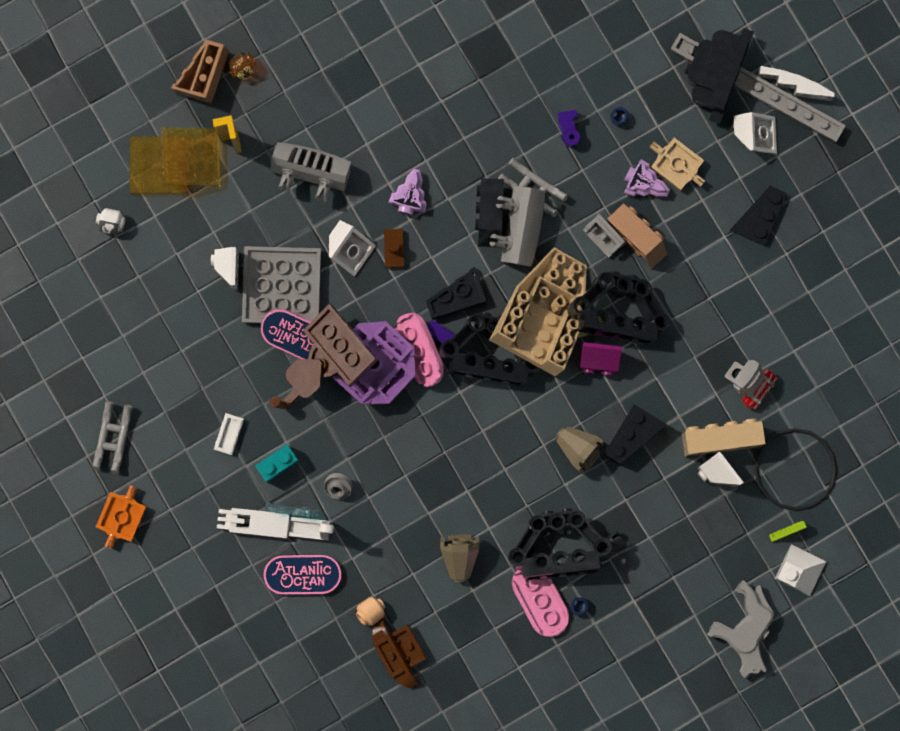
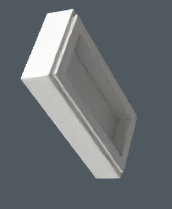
[214,413,244,456]

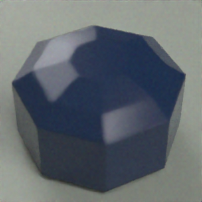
[610,107,629,127]
[570,597,588,615]

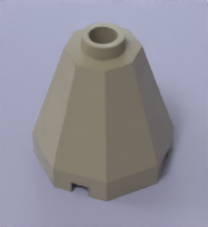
[556,426,606,474]
[440,535,479,582]

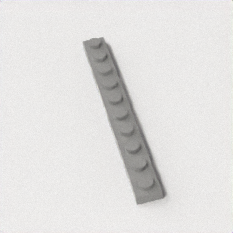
[670,33,846,143]

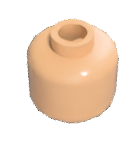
[356,597,385,626]

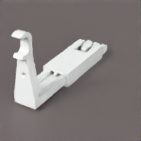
[217,508,334,541]

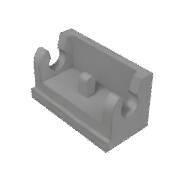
[583,214,625,258]

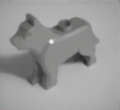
[707,580,774,679]

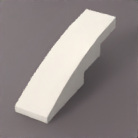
[758,66,835,101]

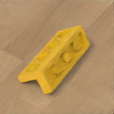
[212,116,242,153]

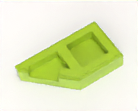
[769,521,806,542]

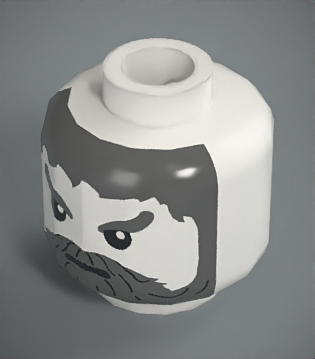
[96,208,125,235]

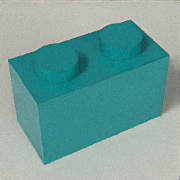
[255,444,299,483]

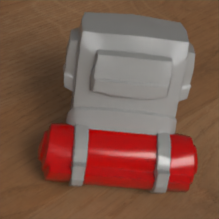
[725,360,777,410]

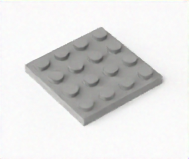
[242,246,321,324]

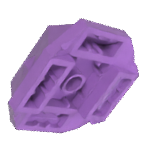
[333,321,415,405]

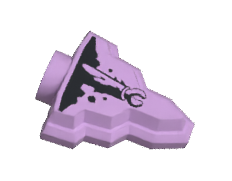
[624,159,670,197]
[388,169,427,216]

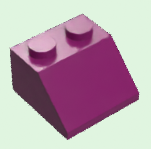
[579,342,622,376]

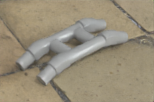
[498,158,568,217]
[92,401,132,473]

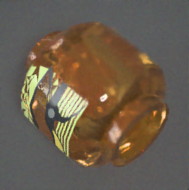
[228,52,257,80]

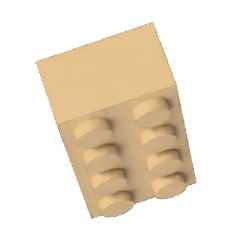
[682,418,765,457]

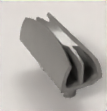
[271,142,351,202]
[490,186,545,266]

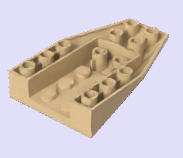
[489,247,587,376]

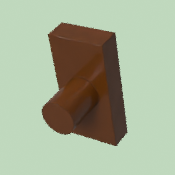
[384,229,404,268]

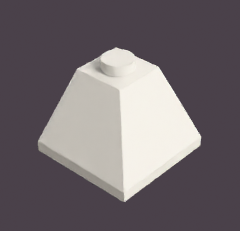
[733,112,777,155]
[329,220,376,277]
[211,247,239,290]
[698,452,744,487]
[775,544,826,596]

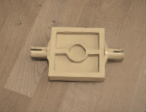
[649,137,705,191]

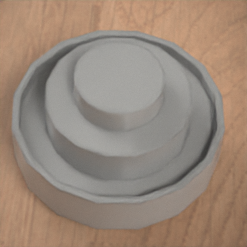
[323,473,353,500]

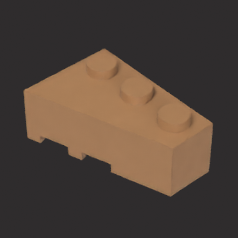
[171,40,229,104]
[607,203,667,269]

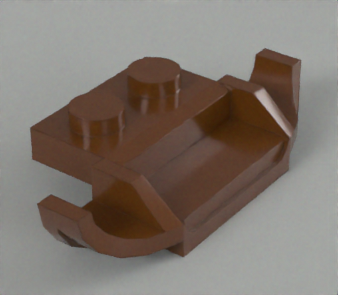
[372,618,428,689]

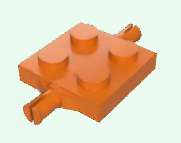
[96,485,147,549]

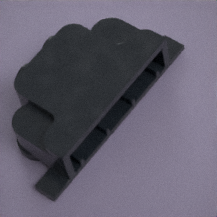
[685,28,754,124]

